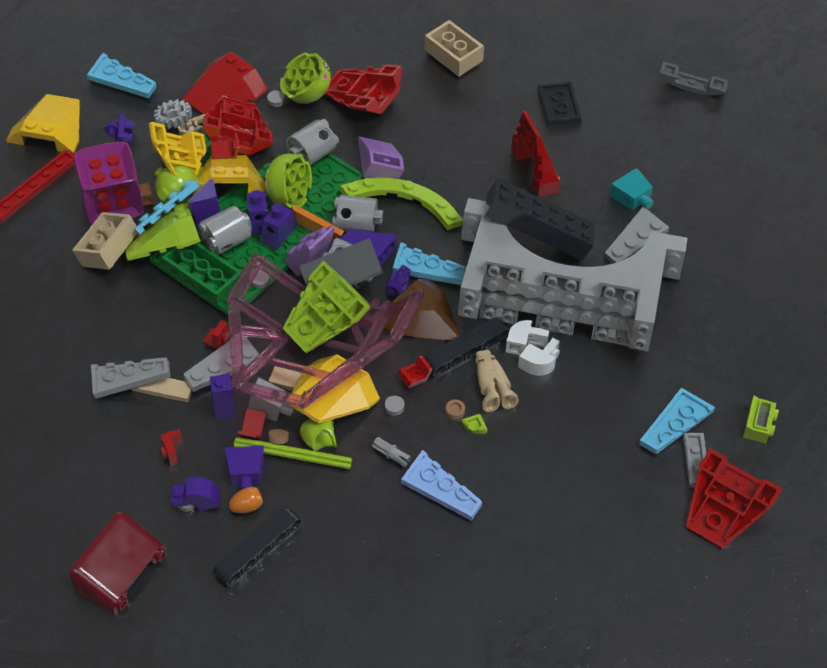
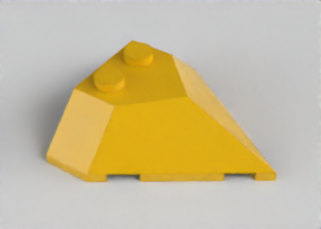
[149,122,206,197]

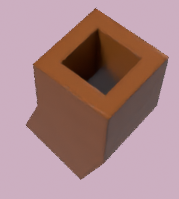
[139,183,154,206]

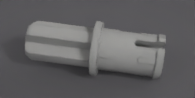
[372,437,411,467]

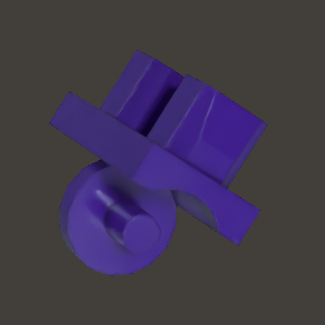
[104,113,134,146]
[385,264,411,296]

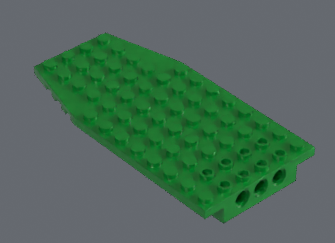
[150,153,364,319]

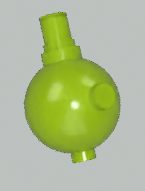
[154,166,203,205]

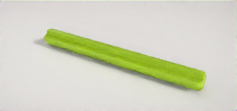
[234,437,352,469]

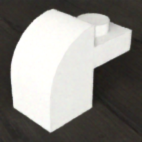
[506,320,549,355]
[518,338,560,376]

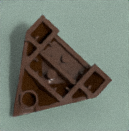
[380,279,460,342]

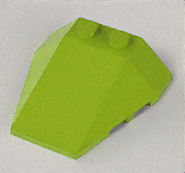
[125,203,201,260]
[283,260,371,353]

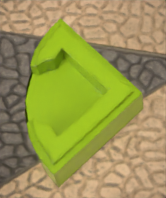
[461,414,488,434]

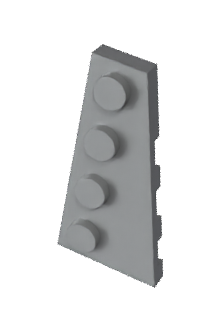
[604,206,669,264]
[184,332,262,392]
[91,357,171,399]

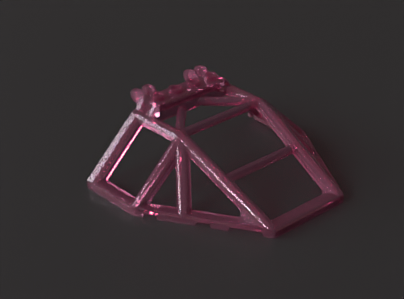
[228,253,424,409]

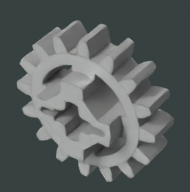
[154,99,192,129]

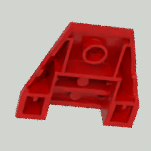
[183,52,268,115]
[324,64,402,114]
[203,95,273,155]
[686,448,783,549]

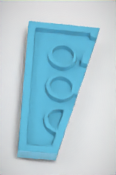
[87,53,156,98]
[135,179,200,234]
[393,243,467,285]
[639,388,715,454]

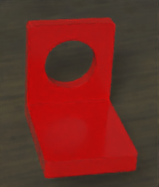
[210,133,239,159]
[237,409,266,439]

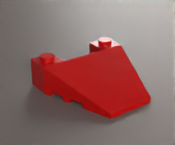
[511,110,561,197]

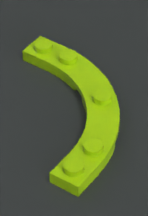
[340,178,463,230]

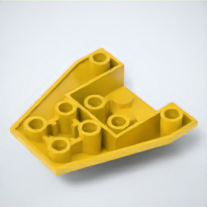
[287,354,380,423]

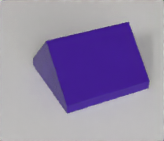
[188,179,221,230]

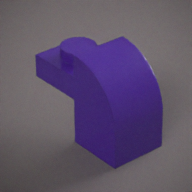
[171,477,220,511]

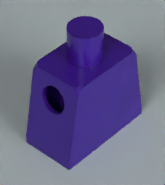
[246,190,268,235]
[261,204,296,250]
[225,445,265,490]

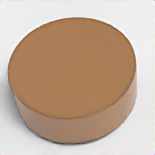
[445,400,465,420]
[268,429,289,445]

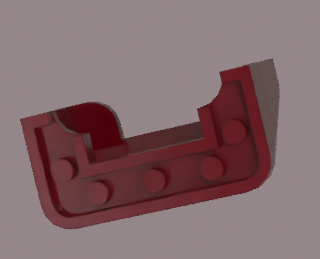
[70,511,167,616]

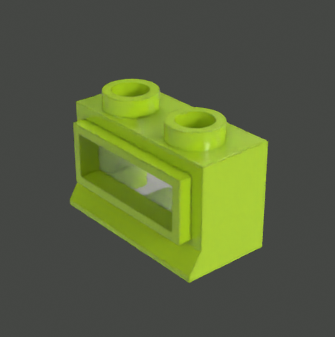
[743,396,779,444]

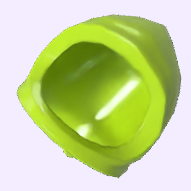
[300,419,337,451]

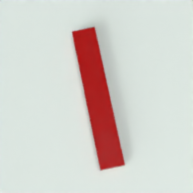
[0,149,75,224]

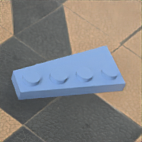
[401,450,482,521]

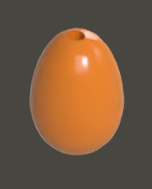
[229,487,263,513]

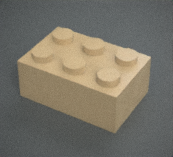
[424,20,484,76]
[72,212,138,270]

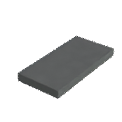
[299,238,383,286]

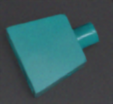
[610,168,654,210]

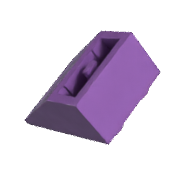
[358,137,404,179]
[283,225,334,277]

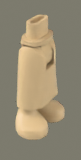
[475,350,519,412]

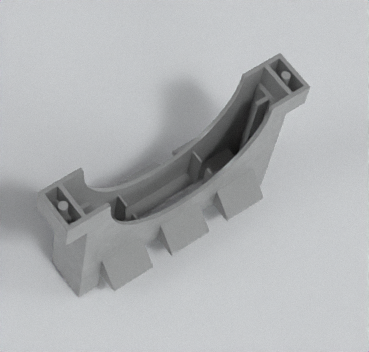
[458,198,688,351]

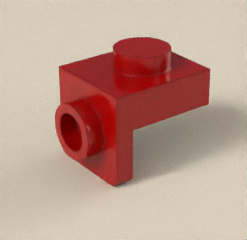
[204,320,230,349]
[398,356,432,388]
[160,429,183,465]

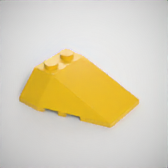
[6,94,80,154]
[193,155,266,196]

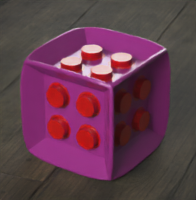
[74,142,143,225]

